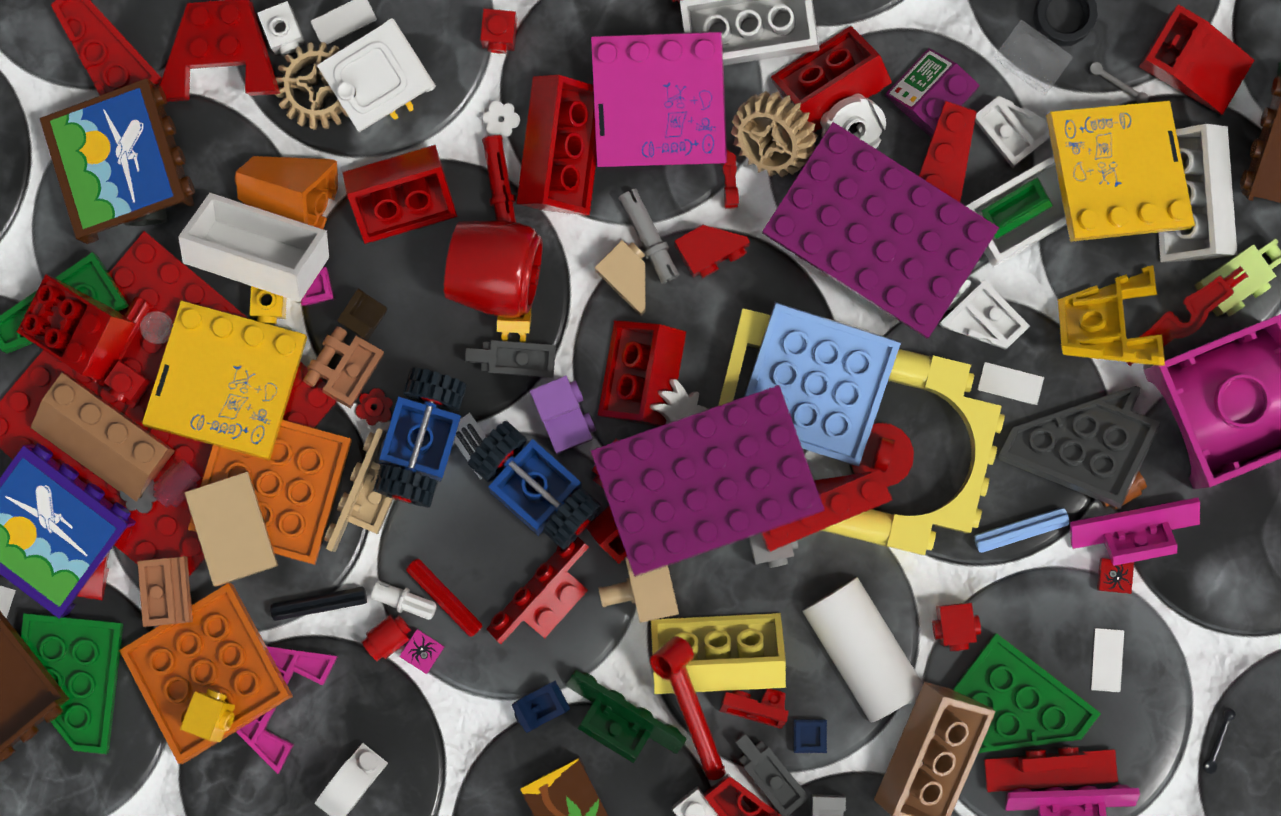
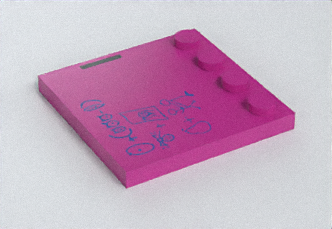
[591,31,727,167]

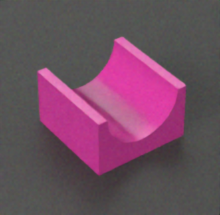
[1143,314,1281,490]

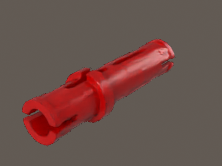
[482,135,516,223]

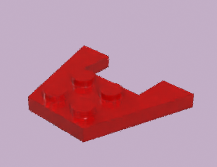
[160,0,280,102]

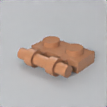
[303,326,384,409]

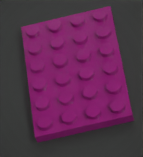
[762,122,999,339]
[591,385,824,577]

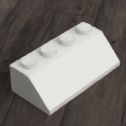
[1158,124,1238,262]

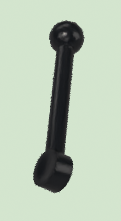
[1203,708,1236,774]

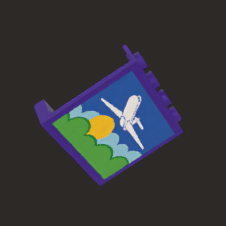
[0,443,136,619]

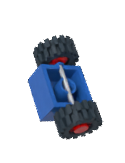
[373,367,467,508]
[468,421,602,549]

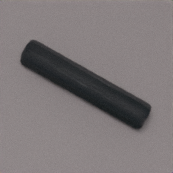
[270,587,367,621]

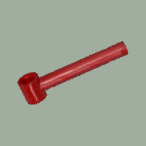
[650,636,726,781]

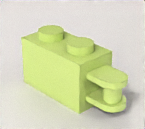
[1194,238,1281,317]

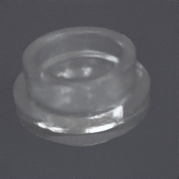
[140,311,173,344]

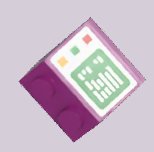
[885,48,980,139]

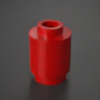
[361,614,411,661]

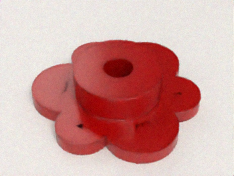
[356,388,393,426]

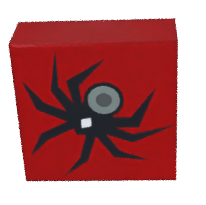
[1097,558,1134,594]

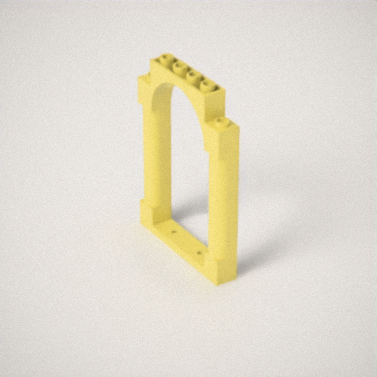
[718,308,1005,556]

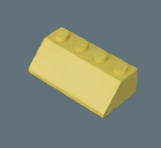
[651,613,786,694]

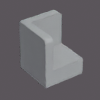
[810,794,846,816]

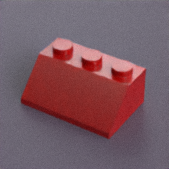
[770,26,892,132]
[342,144,457,244]
[597,320,687,426]

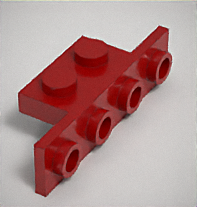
[486,536,589,644]
[984,747,1118,792]

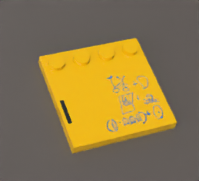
[1046,101,1195,242]
[142,301,307,460]

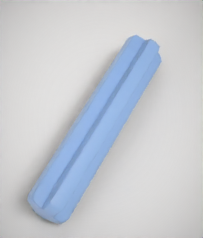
[974,507,1069,553]

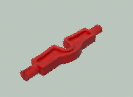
[1126,266,1249,366]

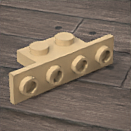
[324,428,393,552]

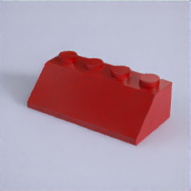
[516,75,597,216]

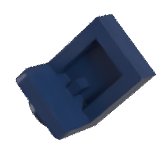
[512,680,570,733]

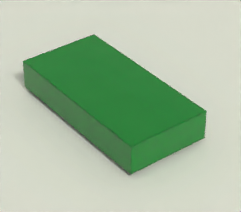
[981,177,1053,239]

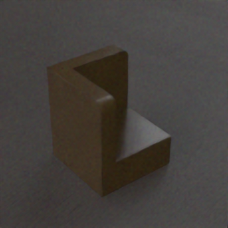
[337,288,387,341]

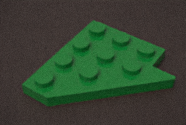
[21,613,123,754]
[952,633,1101,753]

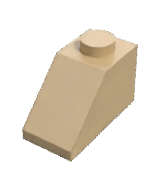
[594,240,645,316]

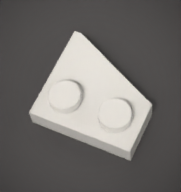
[975,96,1050,168]
[939,280,1030,349]

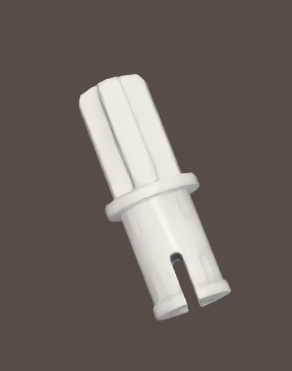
[371,580,437,620]

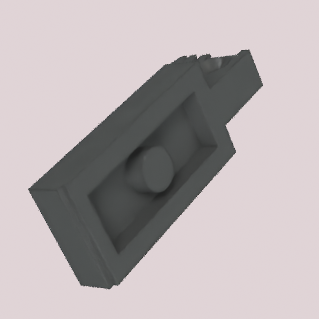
[465,340,556,378]
[734,733,810,816]

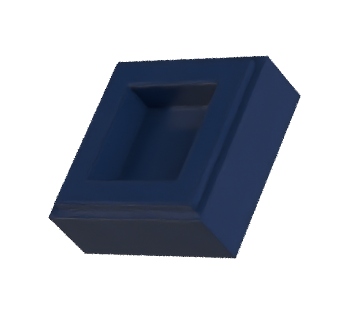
[793,719,827,753]

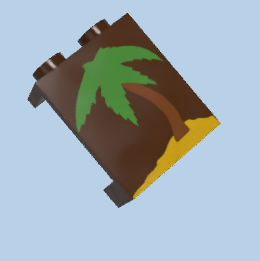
[520,756,608,816]

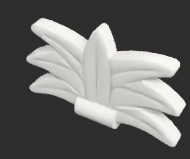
[650,379,708,424]

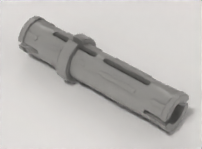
[618,188,680,284]

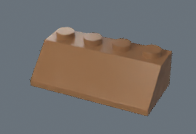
[31,373,175,502]
[874,682,996,816]

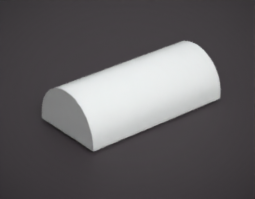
[802,577,923,723]

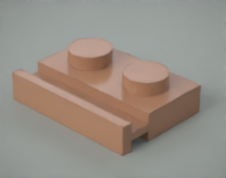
[137,556,193,627]

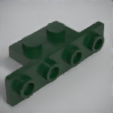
[566,670,687,763]

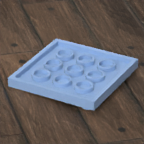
[744,302,901,466]

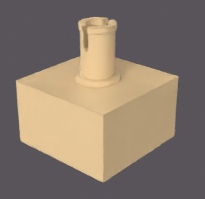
[598,557,679,623]

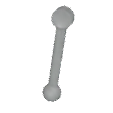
[1089,62,1149,104]

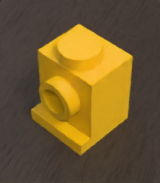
[250,286,287,325]

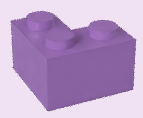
[530,376,596,455]

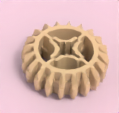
[275,42,356,130]
[731,91,818,177]

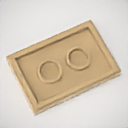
[184,472,278,587]

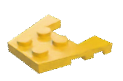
[1058,265,1165,366]

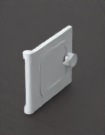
[317,18,436,132]

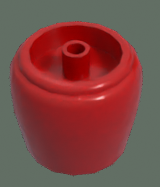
[444,221,543,319]

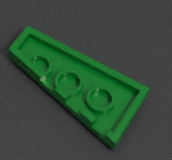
[0,252,130,353]

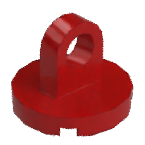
[850,423,914,487]

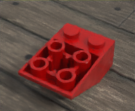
[1138,4,1255,116]
[17,274,136,381]

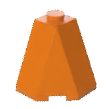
[235,156,338,229]

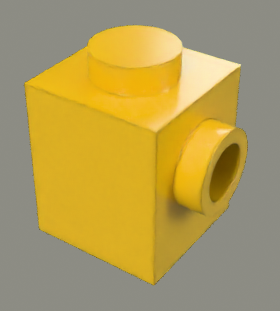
[180,688,235,742]

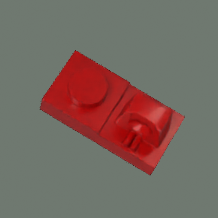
[719,689,789,729]

